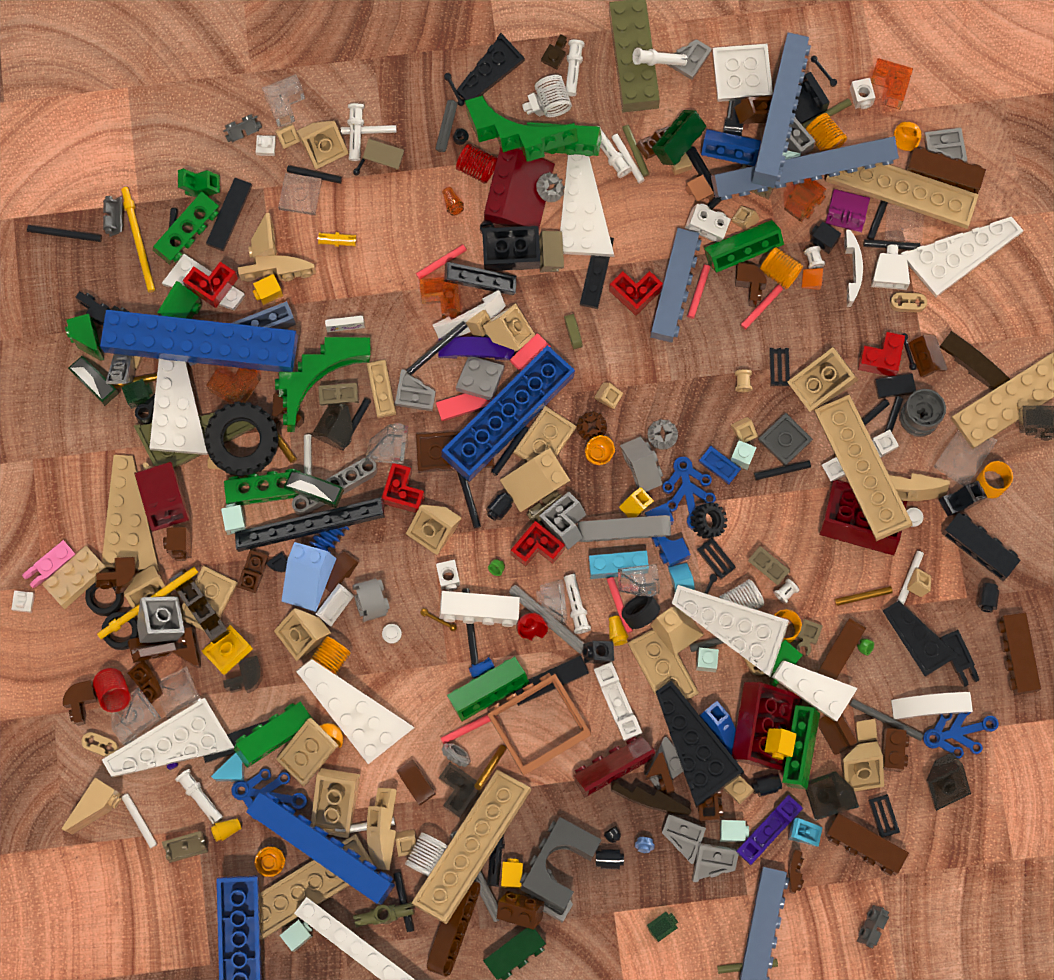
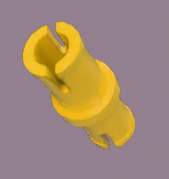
[318,232,356,247]

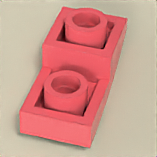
[510,333,551,372]

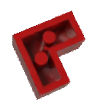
[183,262,238,308]
[609,271,663,316]
[858,332,905,377]
[382,463,425,513]
[511,521,565,567]

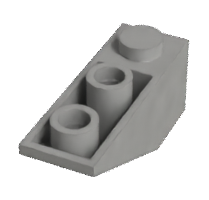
[106,354,135,384]

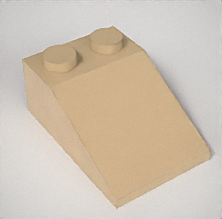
[788,347,858,412]
[500,448,570,513]
[311,768,360,838]
[62,778,122,835]

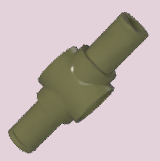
[353,902,415,928]

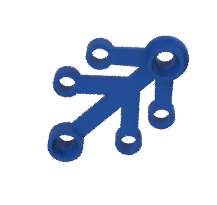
[662,457,716,530]
[923,712,999,759]
[231,769,307,820]

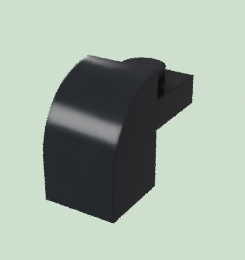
[939,481,987,516]

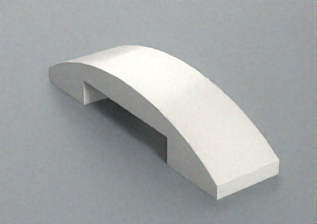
[844,230,863,307]
[433,290,505,339]
[822,430,899,482]
[594,662,642,741]
[891,692,973,720]

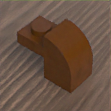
[735,263,767,307]
[95,557,135,594]
[63,680,97,726]

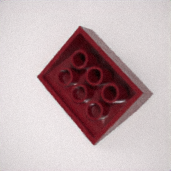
[484,147,555,229]
[819,480,907,556]
[732,682,802,772]
[573,736,655,798]

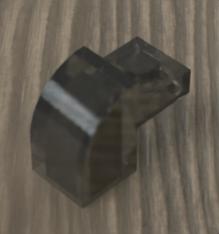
[223,656,263,693]

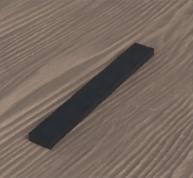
[235,498,385,552]

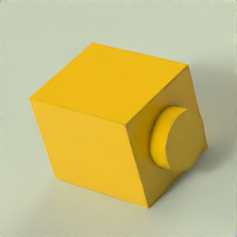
[252,274,283,305]
[619,487,654,518]
[764,729,796,760]
[501,859,523,889]

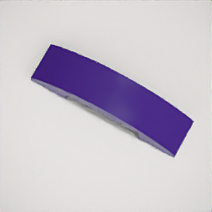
[438,337,514,360]
[736,795,803,866]

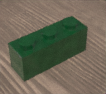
[652,110,707,165]
[483,928,546,980]

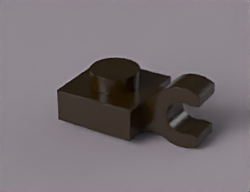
[541,34,567,70]

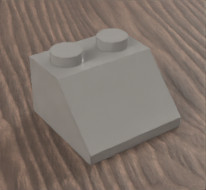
[137,597,185,643]

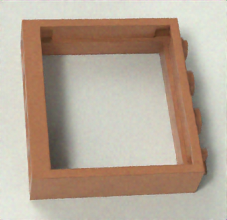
[487,673,591,776]

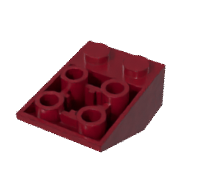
[134,461,190,532]

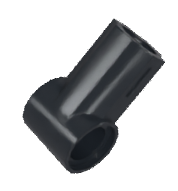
[723,98,744,136]
[135,394,155,425]

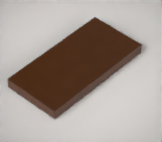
[416,431,494,473]

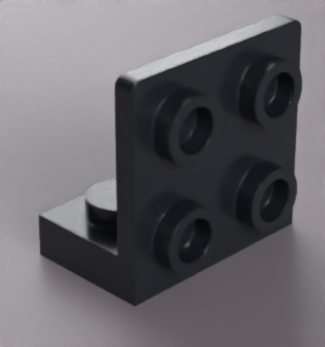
[792,72,830,124]

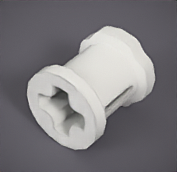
[804,246,825,269]
[774,578,800,604]

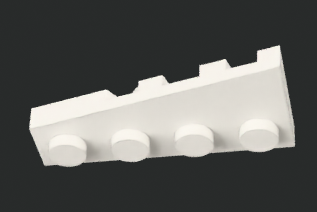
[162,254,245,311]
[772,661,857,721]

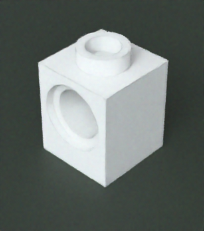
[850,78,876,109]
[436,560,460,591]

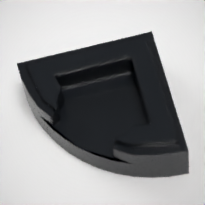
[266,552,287,573]

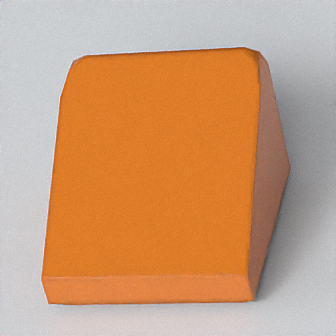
[801,268,823,290]

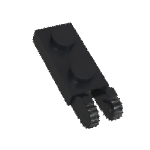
[940,630,980,687]

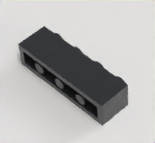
[942,513,1021,581]

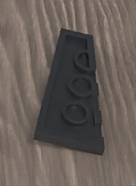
[457,33,525,101]
[883,600,959,677]

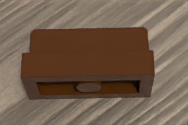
[908,335,947,377]
[128,638,176,663]
[818,714,858,755]

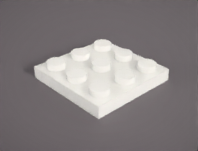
[712,44,773,102]

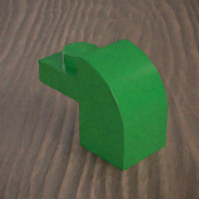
[178,168,220,197]

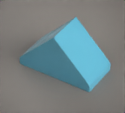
[668,563,695,593]
[211,753,245,782]
[788,818,823,847]

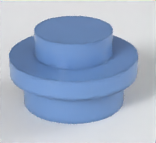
[635,837,655,853]

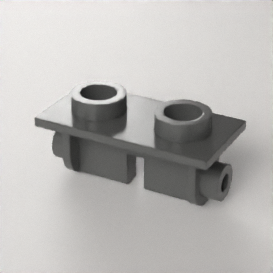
[223,114,262,143]
[103,196,123,237]
[857,905,889,949]

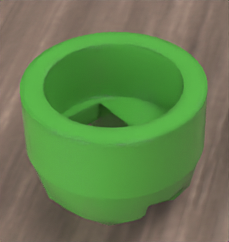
[488,559,505,576]
[857,639,874,656]

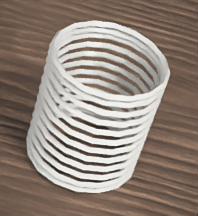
[534,75,572,117]
[720,579,764,610]
[405,832,448,876]

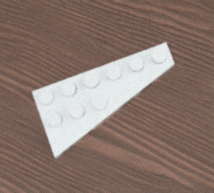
[560,154,614,257]
[900,217,1023,297]
[150,359,208,455]
[672,585,789,677]
[296,659,415,764]
[102,698,234,778]

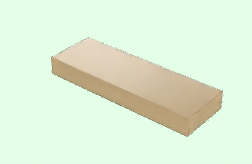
[367,360,396,418]

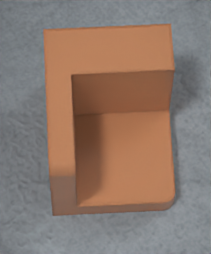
[685,175,714,202]

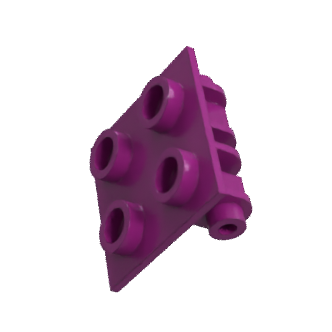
[826,189,870,233]

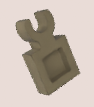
[796,619,823,656]

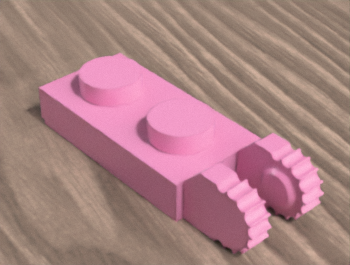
[22,540,75,588]

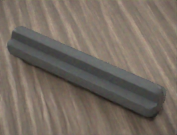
[435,100,458,152]

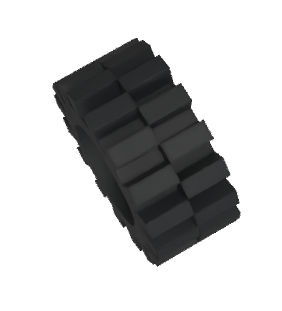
[690,502,728,539]

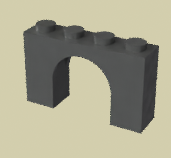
[520,817,602,913]

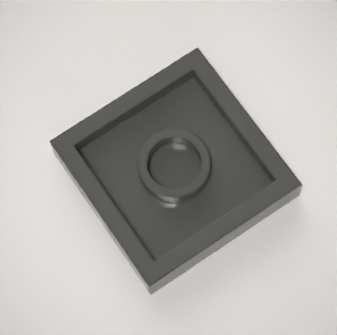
[758,413,813,466]

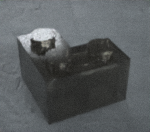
[1019,406,1054,441]
[438,762,483,819]

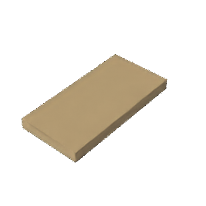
[627,630,699,700]

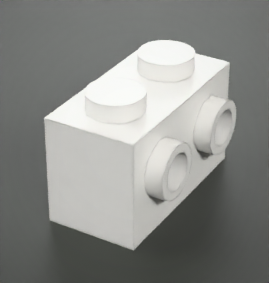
[685,204,731,243]

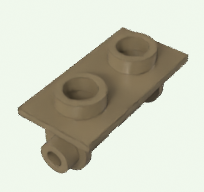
[526,491,563,525]

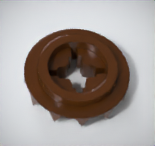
[577,411,607,441]

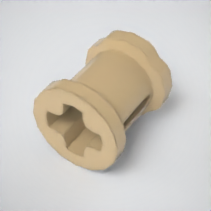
[735,370,752,392]

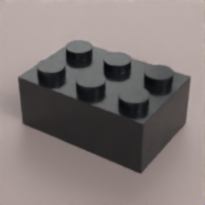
[482,226,540,271]

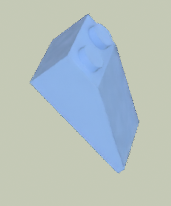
[282,542,336,612]

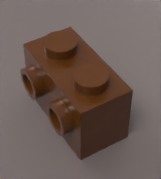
[734,96,772,124]
[163,527,192,561]
[882,728,909,772]
[699,790,723,823]
[496,891,544,930]

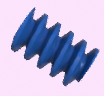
[309,526,349,554]

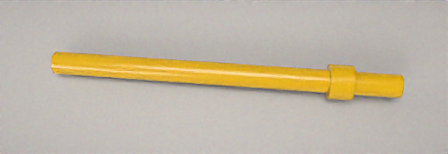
[121,187,155,293]
[97,567,198,640]

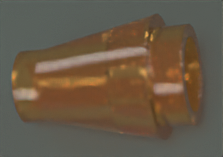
[442,187,464,216]

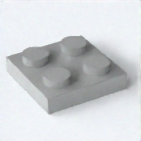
[456,357,505,401]

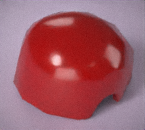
[516,612,548,641]

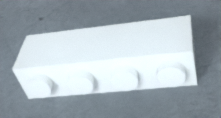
[439,591,520,627]

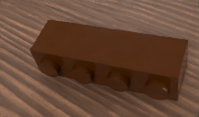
[907,148,986,194]
[998,613,1041,695]
[825,813,909,876]

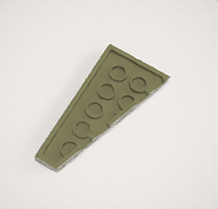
[134,413,256,469]

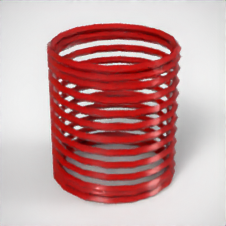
[456,144,497,184]
[93,668,131,713]

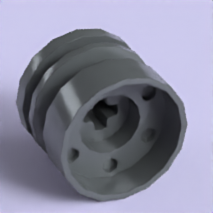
[900,389,946,437]

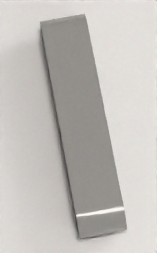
[292,457,377,516]
[578,515,671,542]

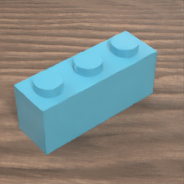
[588,551,649,579]

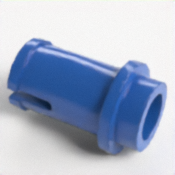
[468,657,495,679]

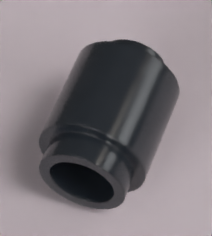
[486,492,514,521]
[978,583,1000,613]
[751,773,782,797]
[596,849,624,870]

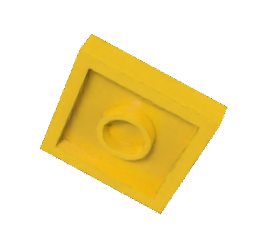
[202,625,253,675]

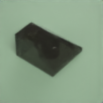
[311,404,354,449]
[926,752,971,811]
[806,771,859,821]

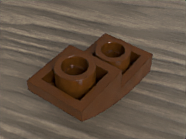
[636,126,669,160]
[237,549,269,593]
[325,551,359,593]
[127,661,163,705]
[397,759,436,805]
[788,849,804,894]

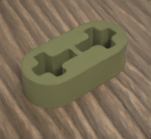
[564,314,583,350]

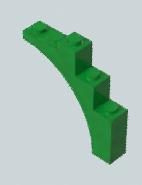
[465,96,578,162]
[275,337,371,432]

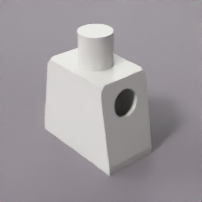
[871,245,910,290]

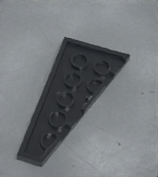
[656,681,744,808]

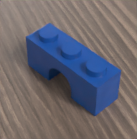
[644,503,691,567]

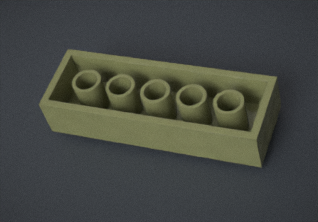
[609,0,660,113]

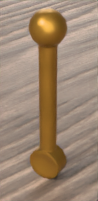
[420,608,457,631]

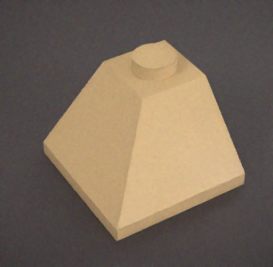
[297,121,349,169]
[249,213,277,264]
[483,303,535,351]
[406,504,461,555]
[124,565,172,617]
[650,606,704,656]
[274,608,331,661]
[843,741,884,793]

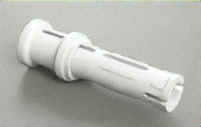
[566,39,585,97]
[633,48,687,66]
[347,103,364,161]
[597,126,632,178]
[563,574,591,634]
[175,769,223,825]

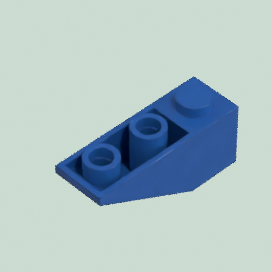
[699,701,738,762]

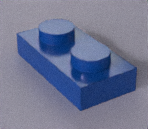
[699,446,741,485]

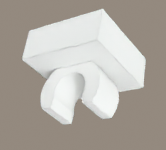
[522,93,544,117]
[256,135,276,156]
[11,591,35,613]

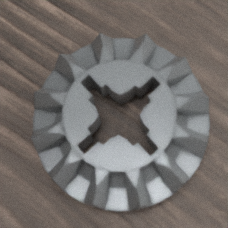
[536,172,565,202]
[648,419,678,449]
[442,743,471,767]

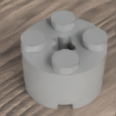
[352,578,390,622]

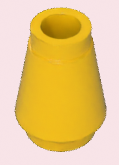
[609,616,629,646]
[210,818,242,842]

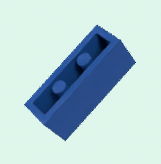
[701,129,761,166]

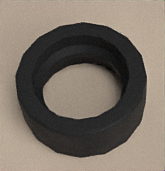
[85,583,124,616]
[621,593,660,629]
[101,612,139,650]

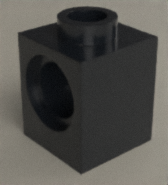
[810,222,842,254]
[582,641,614,664]

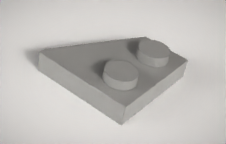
[692,843,739,882]

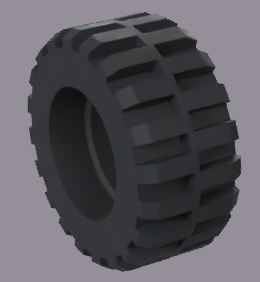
[204,401,279,476]

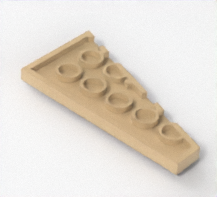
[102,455,160,572]

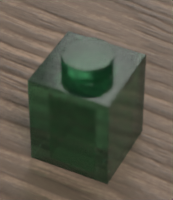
[121,379,153,409]
[646,912,678,943]

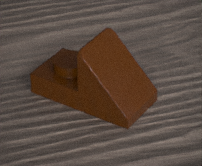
[272,392,304,428]
[172,627,201,668]
[645,752,675,795]

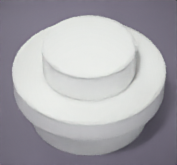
[907,508,923,527]
[382,624,402,644]

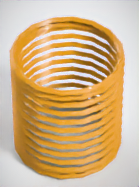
[806,113,847,151]
[760,247,803,289]
[976,461,1013,499]
[774,609,802,643]
[310,636,351,675]

